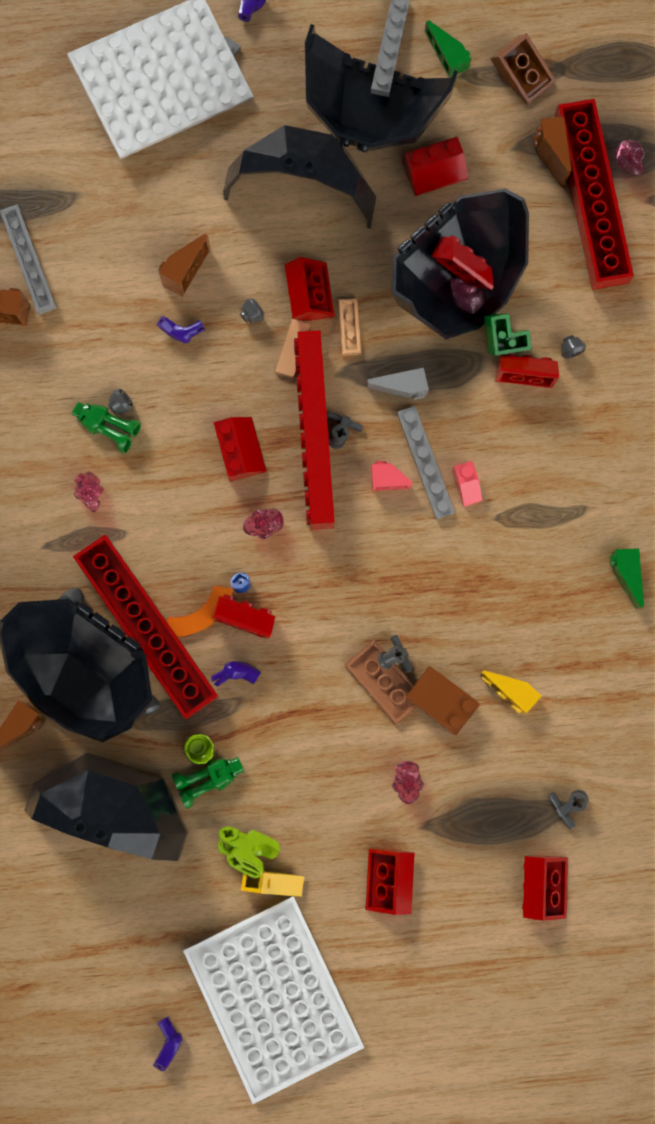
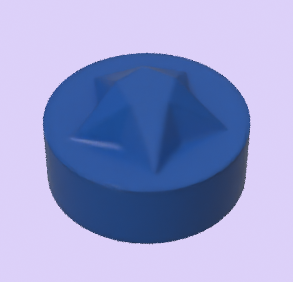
[231,573,251,593]

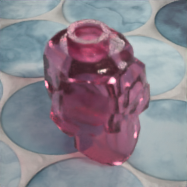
[616,139,645,175]
[450,278,484,313]
[74,471,104,513]
[243,508,284,539]
[392,761,424,804]

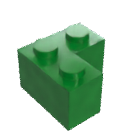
[484,313,532,356]

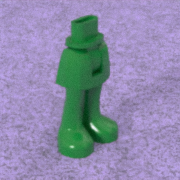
[72,402,141,454]
[171,757,244,809]

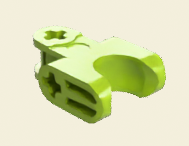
[217,826,281,878]

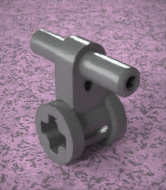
[327,411,363,449]
[378,635,413,673]
[548,790,588,829]

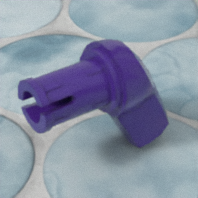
[238,0,266,22]
[157,316,205,343]
[211,661,261,687]
[153,1016,183,1071]

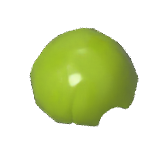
[184,733,214,764]

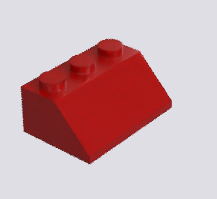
[403,136,468,197]
[431,235,494,290]
[285,257,335,321]
[495,353,559,388]
[213,417,267,482]
[210,594,276,639]
[365,849,415,915]
[522,855,568,921]

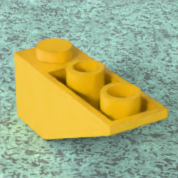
[480,670,542,714]
[241,870,304,897]

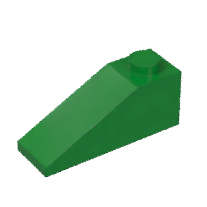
[424,20,472,78]
[609,548,644,609]

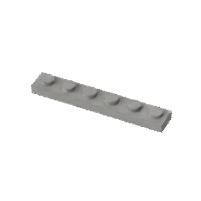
[371,0,410,97]
[0,204,57,315]
[397,406,455,520]

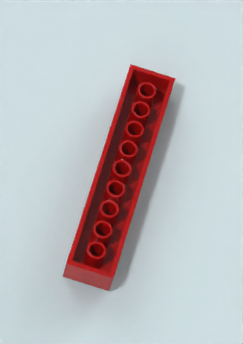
[554,99,634,290]
[294,330,335,530]
[73,534,220,720]

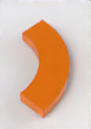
[167,586,233,637]

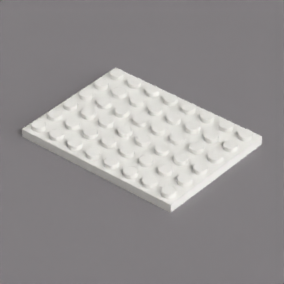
[67,0,254,159]
[183,896,364,1104]

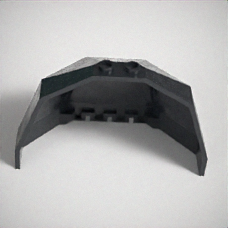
[305,24,458,153]
[223,125,376,229]
[392,188,529,339]
[0,599,152,742]
[24,753,188,861]

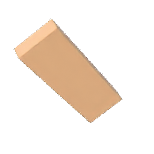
[338,298,361,356]
[275,319,310,378]

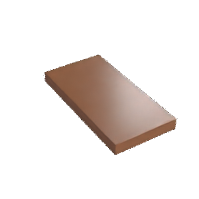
[345,639,417,724]

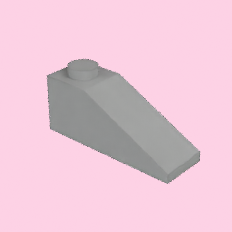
[367,368,429,400]

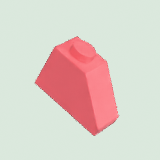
[452,460,482,507]
[371,461,412,491]

